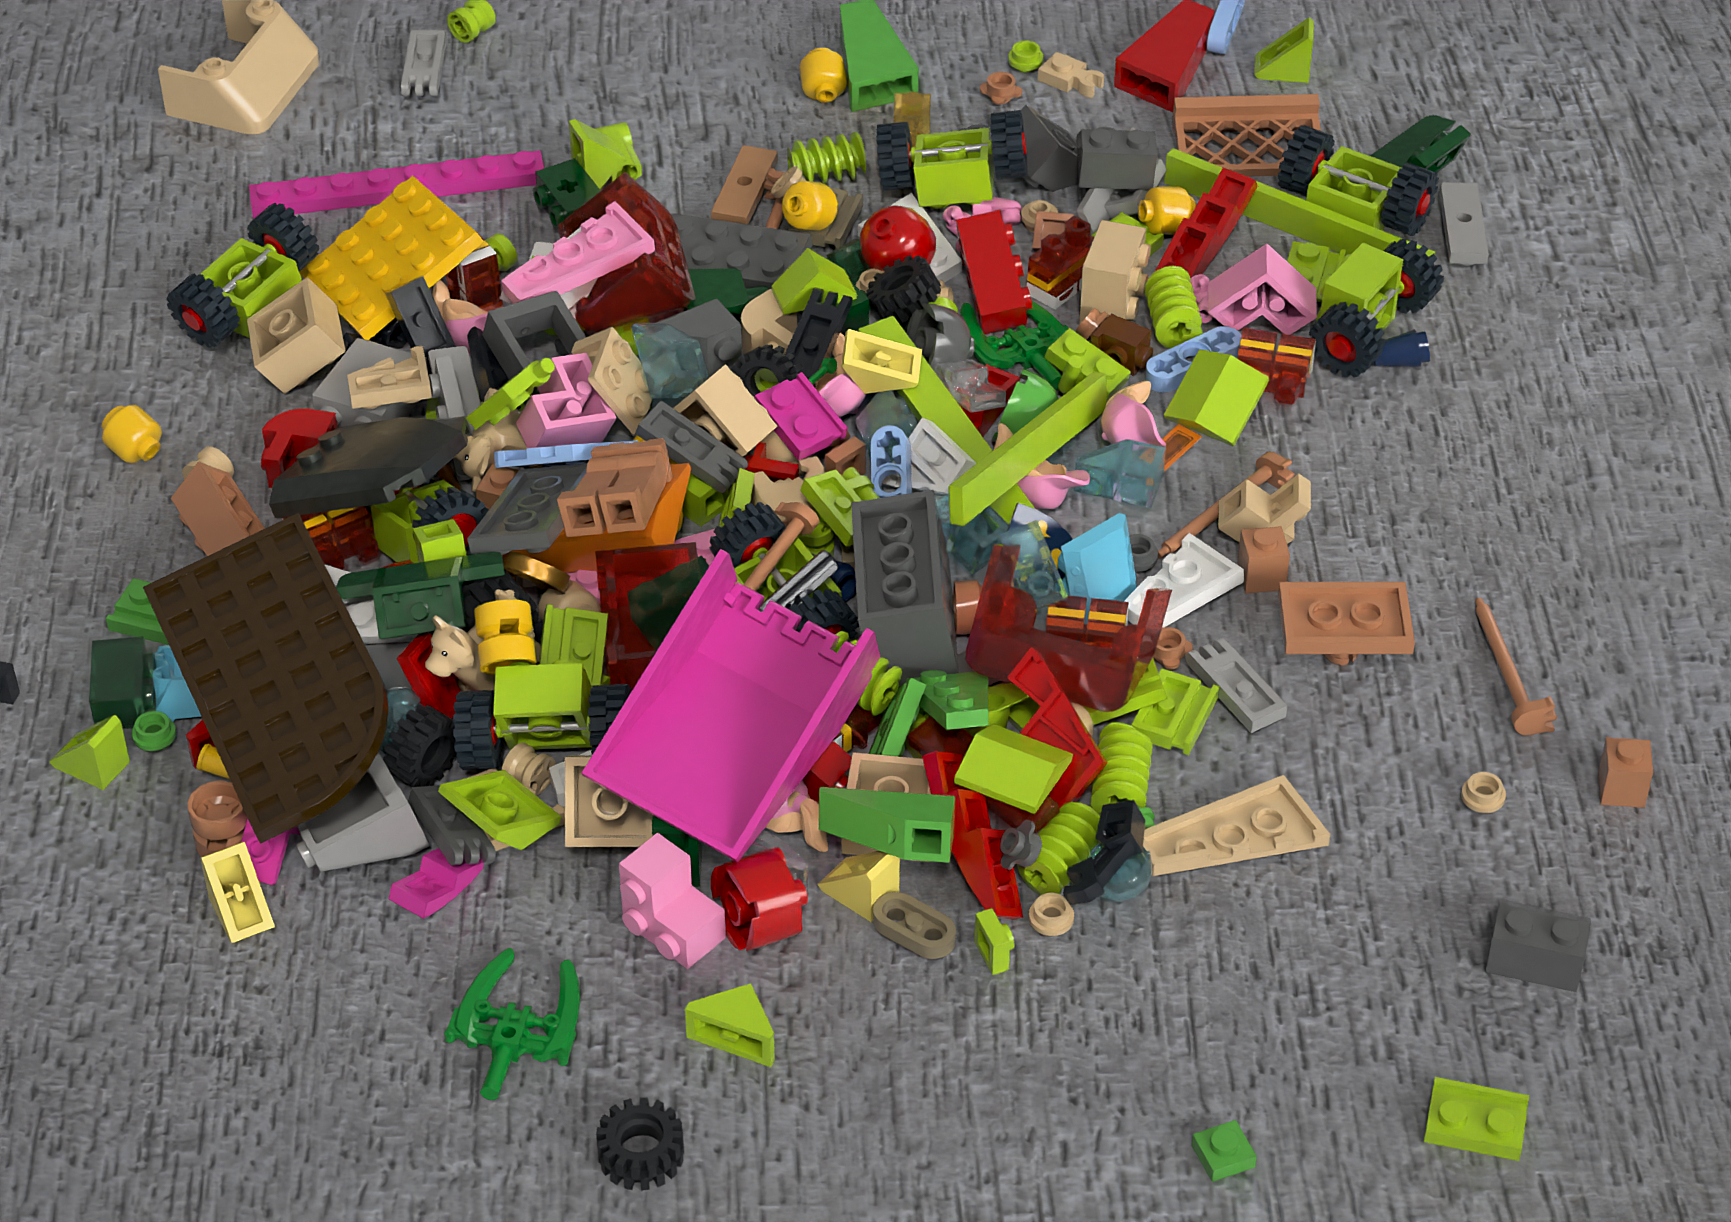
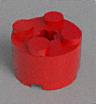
[711,846,808,951]

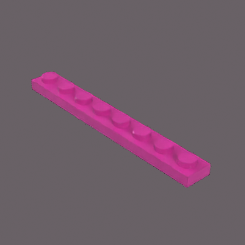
[249,150,544,219]

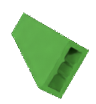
[840,0,919,112]

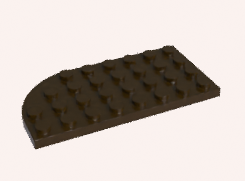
[143,513,388,844]

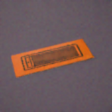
[1138,424,1203,473]

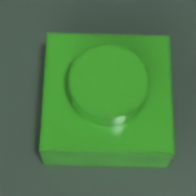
[1191,1120,1257,1182]

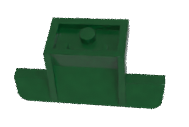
[1370,115,1471,173]
[336,552,505,639]

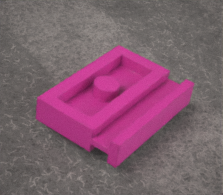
[754,372,848,461]

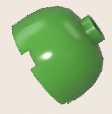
[991,368,1058,442]

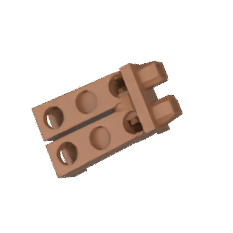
[557,438,673,537]

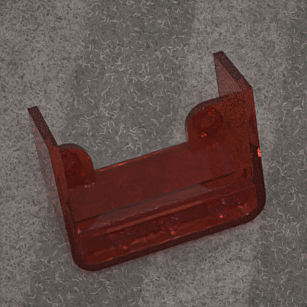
[966,543,1172,712]

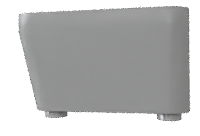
[296,752,430,872]

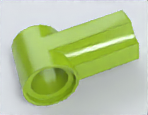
[593,122,642,187]

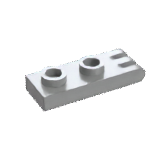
[401,30,447,96]
[1185,638,1288,733]

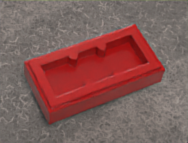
[397,633,460,719]

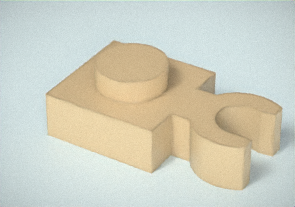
[1038,52,1104,98]

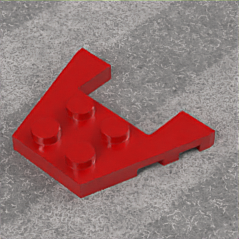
[948,647,1108,828]

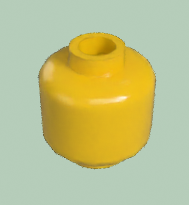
[799,48,847,103]
[782,181,838,231]
[1138,187,1196,235]
[101,405,162,464]

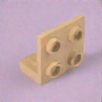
[571,327,658,435]

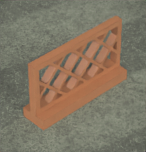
[1172,94,1321,176]

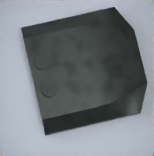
[269,416,471,519]

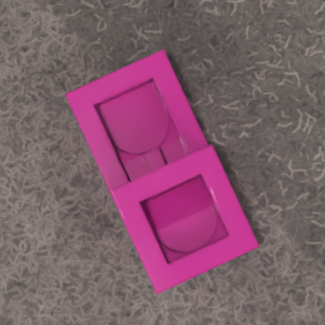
[389,848,484,919]

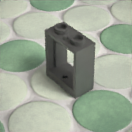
[482,291,586,406]

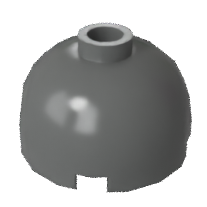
[906,303,975,381]

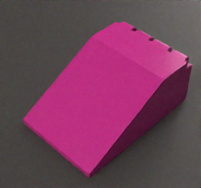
[582,549,880,862]

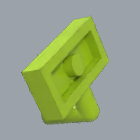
[1044,328,1131,401]

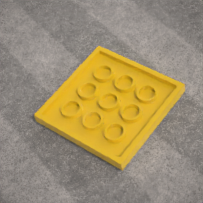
[300,176,484,340]

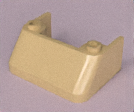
[158,0,319,135]

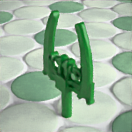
[960,300,1069,390]
[444,948,580,1100]

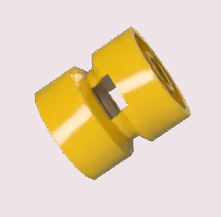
[474,599,536,675]

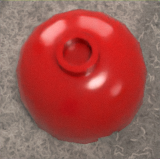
[859,205,936,272]

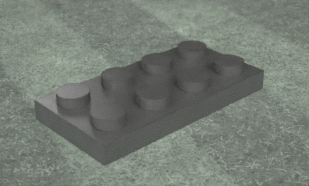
[645,213,813,290]
[467,463,587,555]

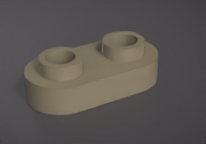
[873,892,956,959]

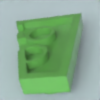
[907,670,989,730]

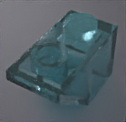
[631,323,709,399]
[855,390,918,463]
[1074,439,1166,508]
[937,495,1009,575]
[997,520,1068,613]

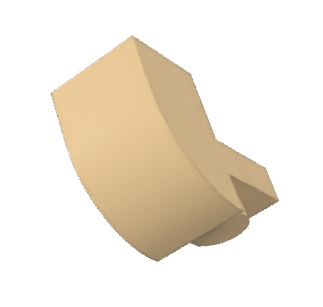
[741,289,797,354]
[1218,473,1311,543]

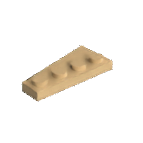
[1138,775,1330,876]

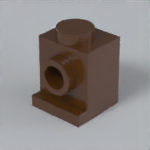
[1091,313,1153,376]

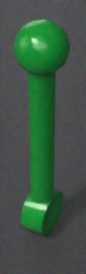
[808,358,837,385]

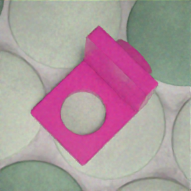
[241,819,301,885]

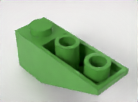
[819,787,955,863]

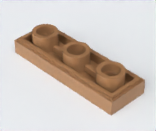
[711,145,778,225]

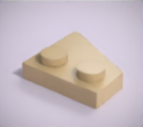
[347,346,432,409]

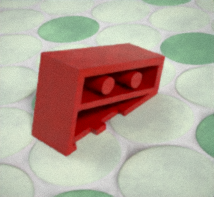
[956,210,1032,334]

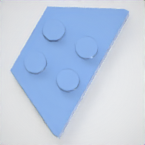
[494,440,638,468]

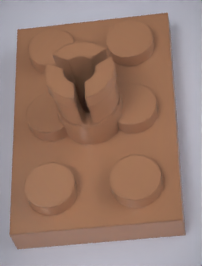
[1278,582,1415,665]

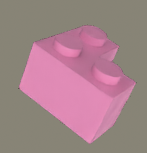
[1208,244,1317,337]
[516,353,616,448]
[619,833,726,969]

